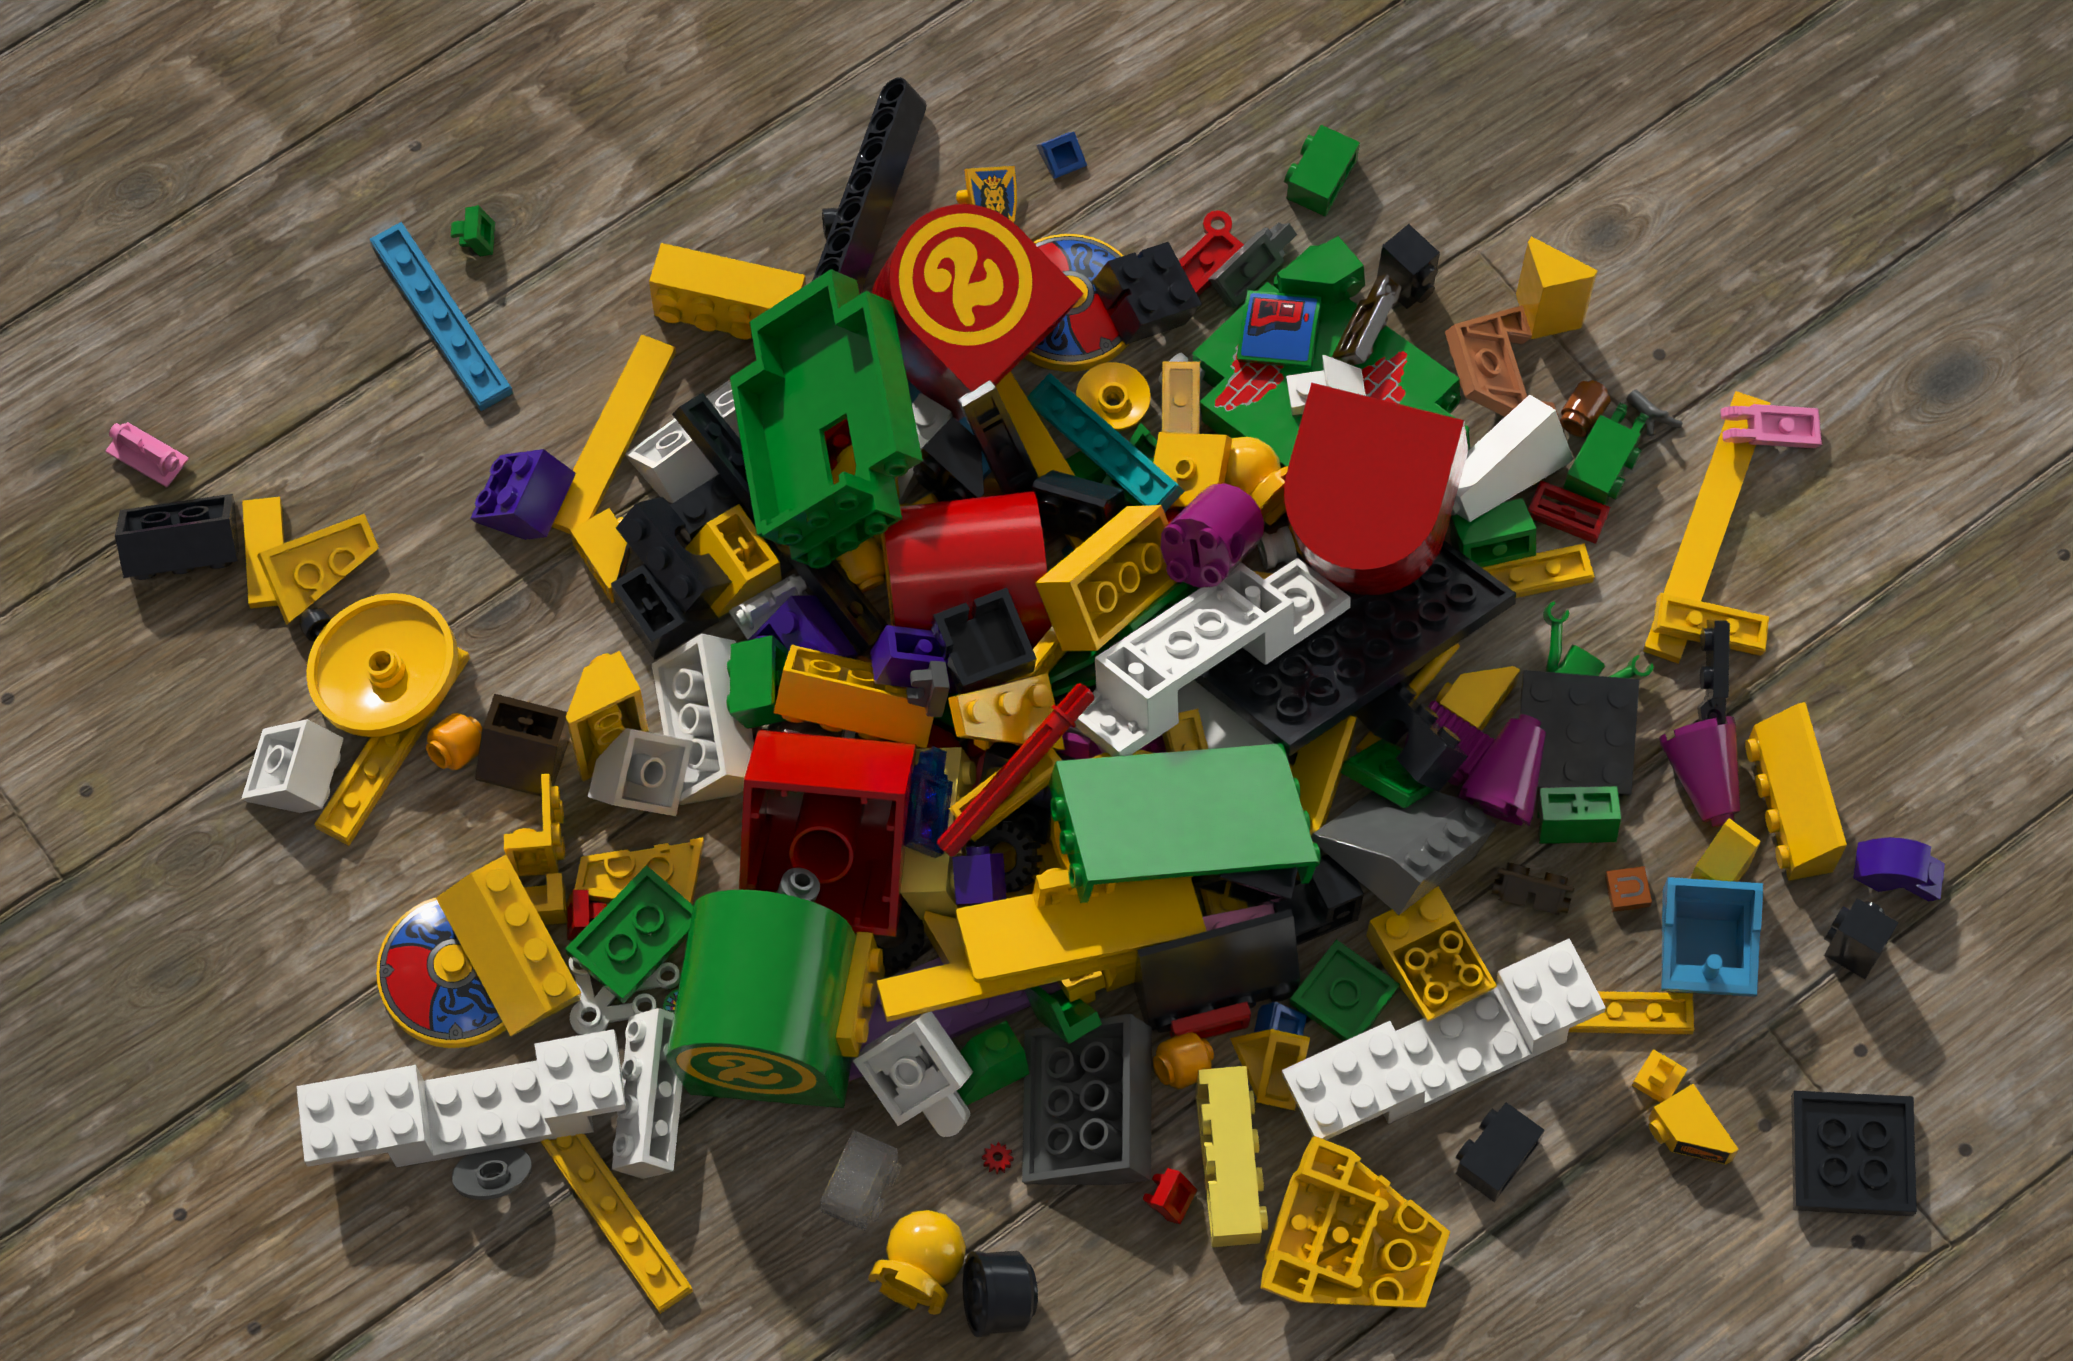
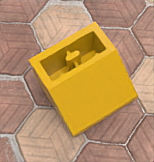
[685,504,782,618]

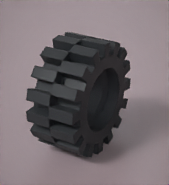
[965,821,1043,893]

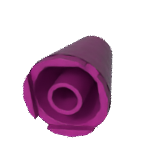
[1457,714,1546,826]
[1659,716,1741,827]

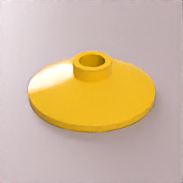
[1076,362,1151,431]

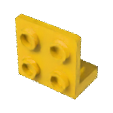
[504,774,565,876]

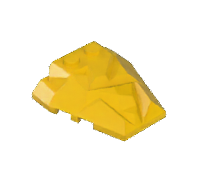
[1260,1136,1450,1309]

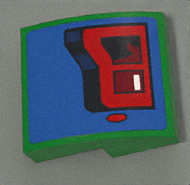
[1237,290,1322,368]

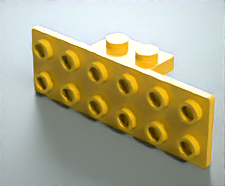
[956,868,1207,983]

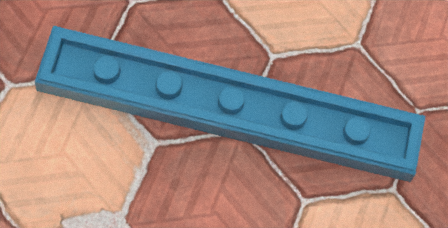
[370,222,513,411]

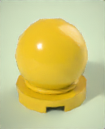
[1225,437,1288,526]
[868,1210,966,1315]

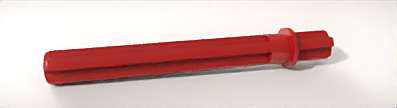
[937,683,1095,857]

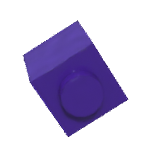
[952,846,1007,905]

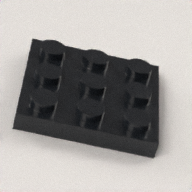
[1519,670,1640,795]
[1791,1091,1917,1216]

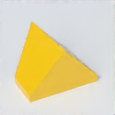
[1230,1029,1310,1111]

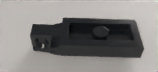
[1697,620,1730,725]

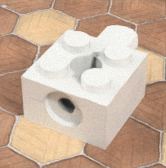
[853,1011,973,1137]

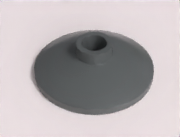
[452,1146,532,1200]

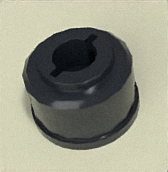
[962,1251,1038,1337]

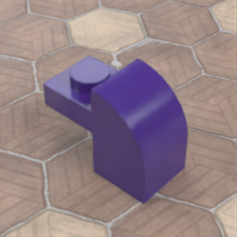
[1853,837,1945,902]

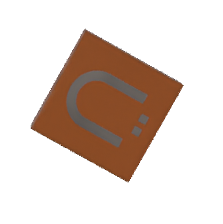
[1605,866,1652,912]

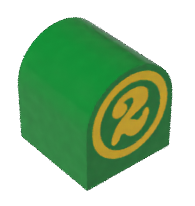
[666,890,856,1108]

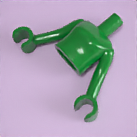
[1543,601,1654,680]

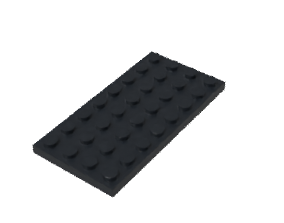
[1194,540,1516,756]

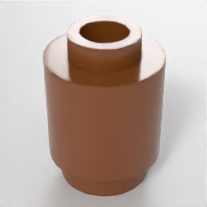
[1560,380,1611,437]

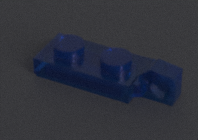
[904,746,953,858]

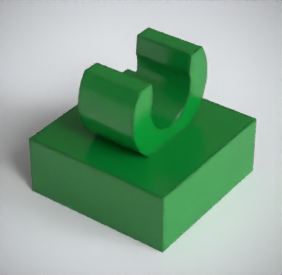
[451,205,495,257]

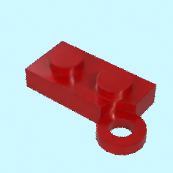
[1179,210,1244,297]

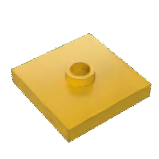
[1153,432,1232,510]

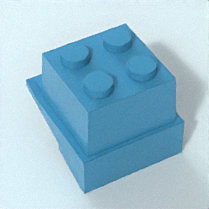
[1661,877,1763,997]

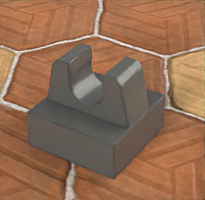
[906,661,950,717]

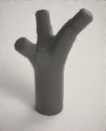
[1626,389,1683,436]

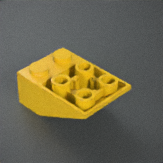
[1366,886,1497,1022]

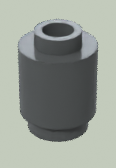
[776,868,820,903]

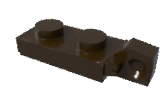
[1331,274,1402,365]

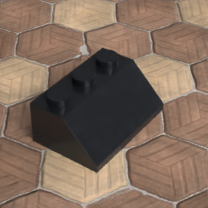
[115,494,239,580]

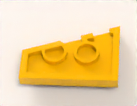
[257,514,379,625]
[948,673,1065,751]
[574,837,704,904]
[835,932,886,1057]

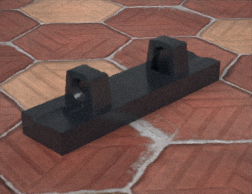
[957,380,1039,495]

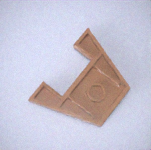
[1445,305,1560,421]

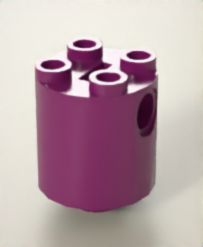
[1161,483,1264,588]

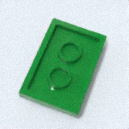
[565,865,693,1004]

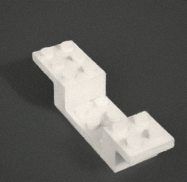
[1075,558,1350,757]
[1282,939,1606,1140]
[297,1029,627,1167]

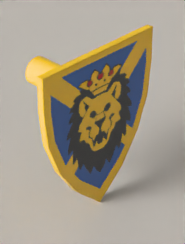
[956,166,1017,223]

